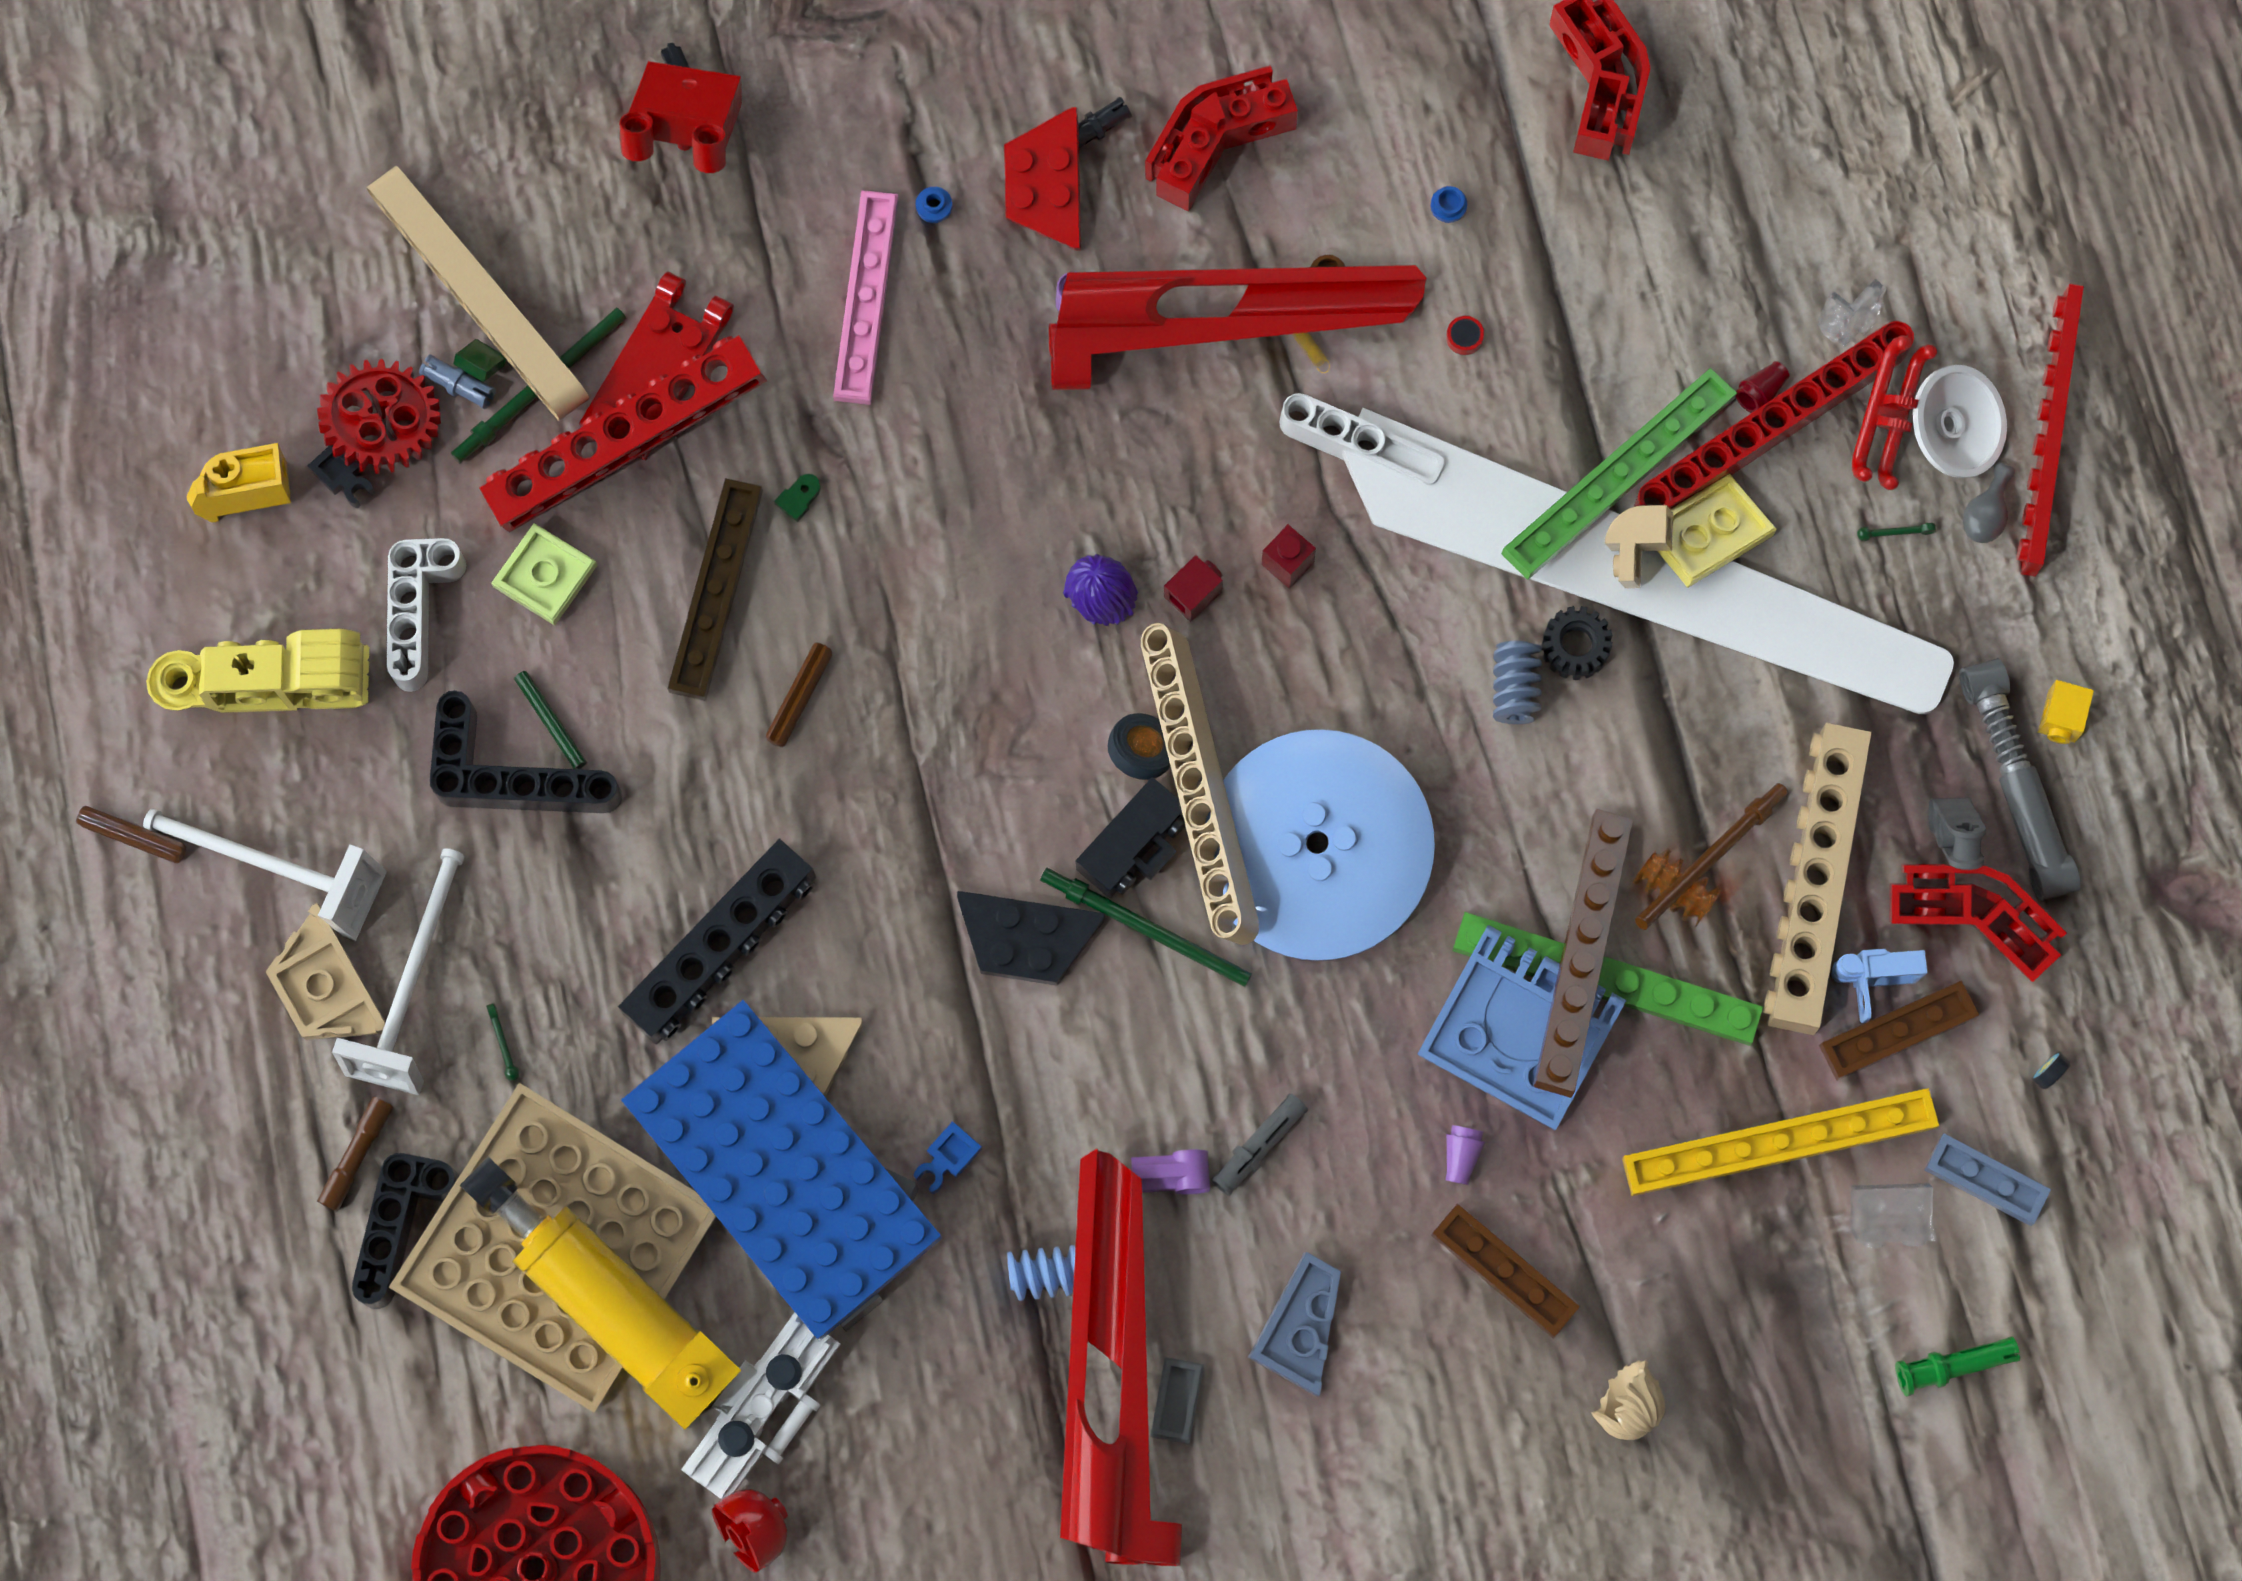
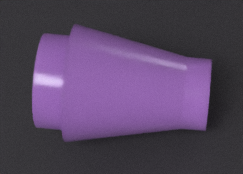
[1445,1125,1485,1185]

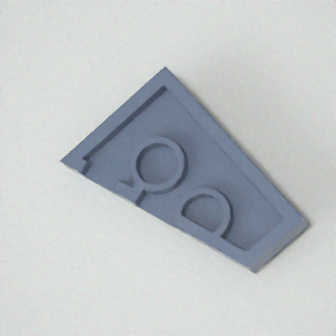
[1248,1252,1341,1397]

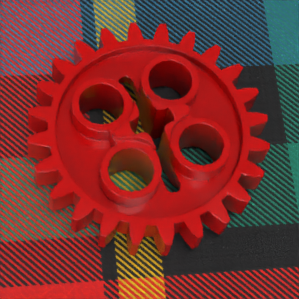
[317,359,441,474]

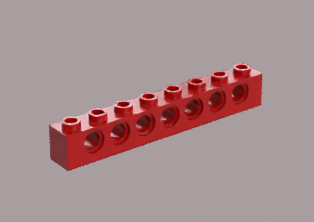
[479,335,767,533]

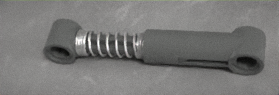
[1959,658,2080,901]

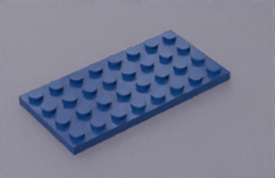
[621,1000,942,1342]

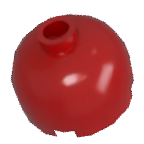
[712,1489,788,1573]

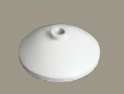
[1913,365,2007,478]

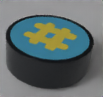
[2032,1052,2070,1089]

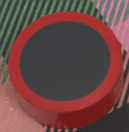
[1446,316,1484,355]

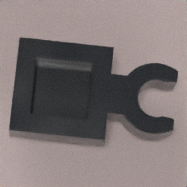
[307,445,375,509]

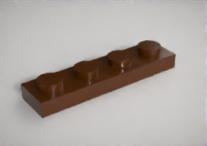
[1819,980,1979,1081]
[1431,1203,1580,1339]

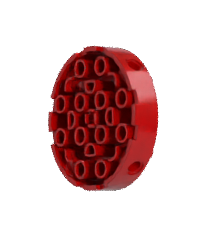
[411,1445,661,1581]

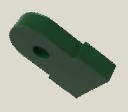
[774,474,821,522]

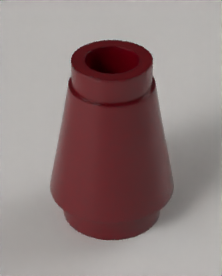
[1736,361,1790,413]

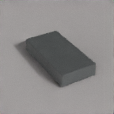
[1150,1357,1204,1445]

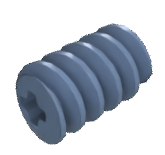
[1493,641,1542,724]

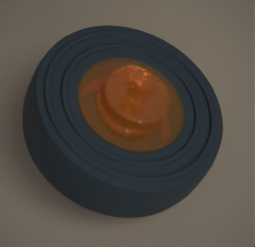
[1107,713,1171,780]

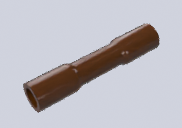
[317,1096,393,1212]

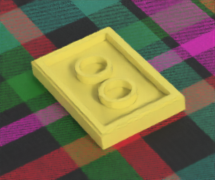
[1657,474,1777,588]

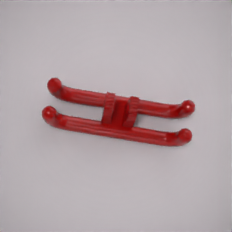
[1852,336,1938,490]

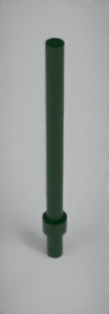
[451,307,626,464]
[1040,867,1252,987]

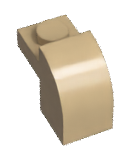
[1605,505,1673,588]

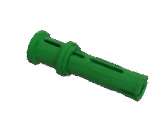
[1895,1336,2020,1397]

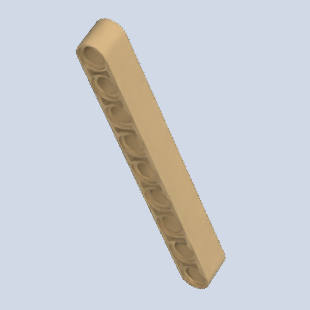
[366,166,590,421]
[1141,623,1259,945]

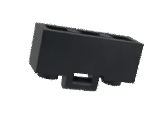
[1075,777,1186,899]

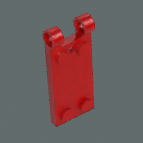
[579,271,734,461]

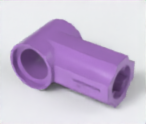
[1131,1149,1210,1194]

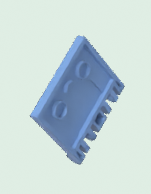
[1417,925,1626,1130]

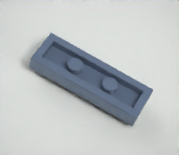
[1924,1133,2051,1226]

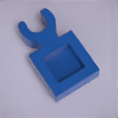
[913,1121,982,1194]

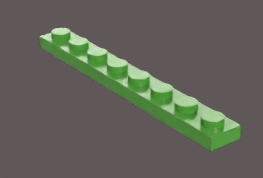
[1501,368,1737,580]
[1452,912,1763,1046]

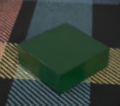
[453,339,506,382]

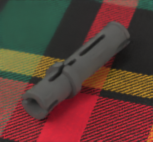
[1211,1093,1308,1196]

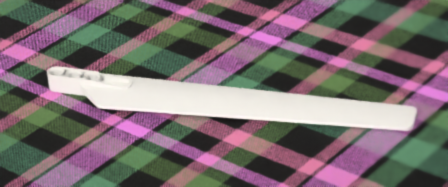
[1279,393,1954,714]

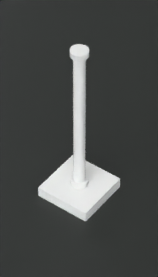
[143,808,387,941]
[332,849,465,1095]

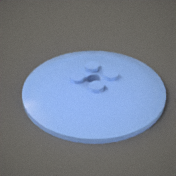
[1205,730,1435,961]

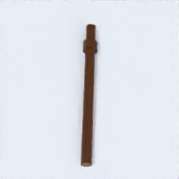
[1635,783,1788,930]

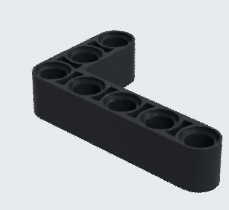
[430,690,622,813]

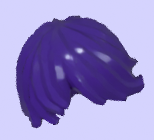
[1063,554,1138,626]

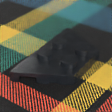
[957,891,1105,986]

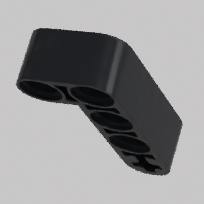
[352,1153,459,1309]

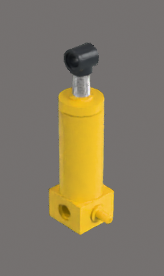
[460,1157,741,1430]

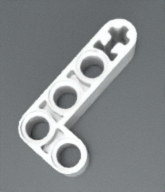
[387,538,467,692]

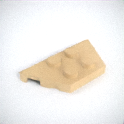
[266,903,386,1040]
[712,1017,863,1096]

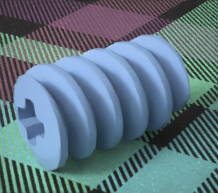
[1007,1245,1075,1301]

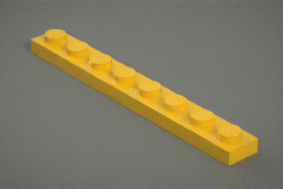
[1622,1088,1939,1196]

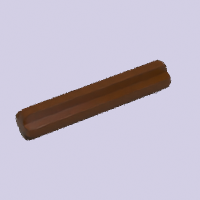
[766,642,832,747]
[76,806,186,863]

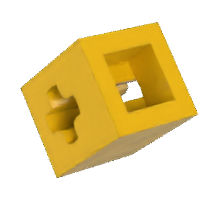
[2038,680,2094,744]

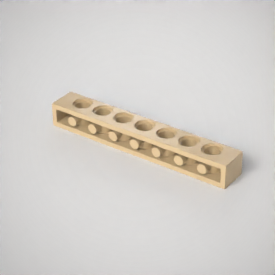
[1763,723,1871,1035]

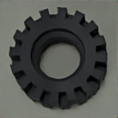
[1541,606,1613,680]

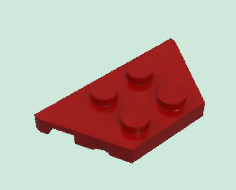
[1004,107,1081,251]

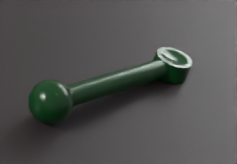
[1857,523,1936,541]
[486,1003,520,1081]

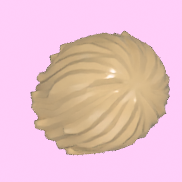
[1591,1360,1665,1440]

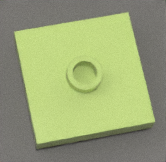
[491,523,598,626]

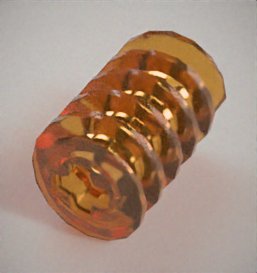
[1632,848,1721,928]

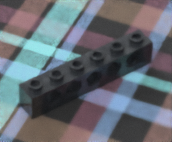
[618,838,816,1045]

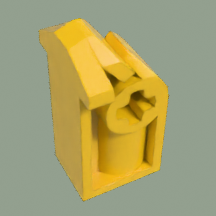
[187,443,291,523]

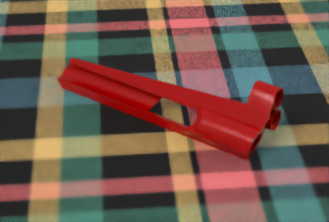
[1049,265,1427,390]
[1060,1149,1182,1566]

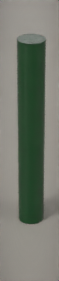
[514,671,587,769]

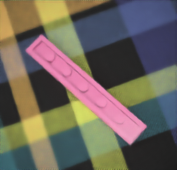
[833,190,898,405]

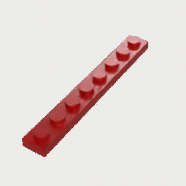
[2017,284,2084,577]

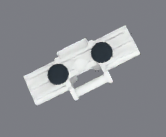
[681,1312,841,1499]

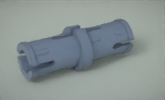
[419,354,496,409]

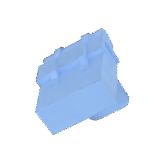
[1831,949,1927,1023]

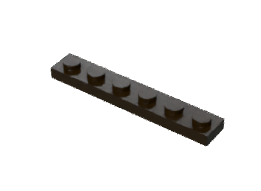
[667,478,763,701]

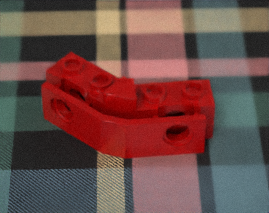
[1549,0,1651,161]
[1145,65,1298,212]
[1889,864,2067,982]

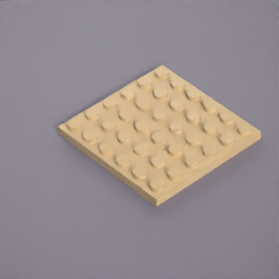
[389,1083,716,1413]

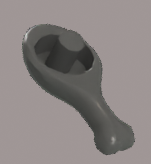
[1963,462,2015,543]

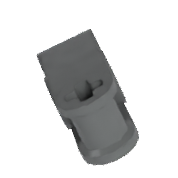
[1928,797,1986,870]

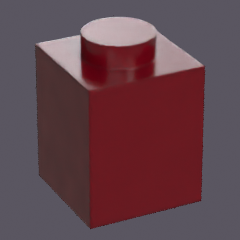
[1261,524,1316,589]
[1164,555,1223,622]

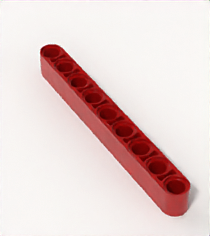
[1634,321,1914,509]

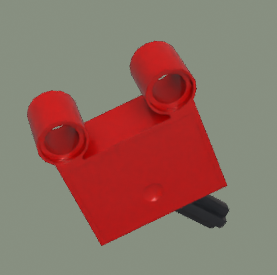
[619,43,742,173]

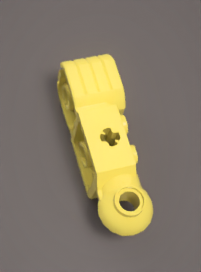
[146,629,369,713]

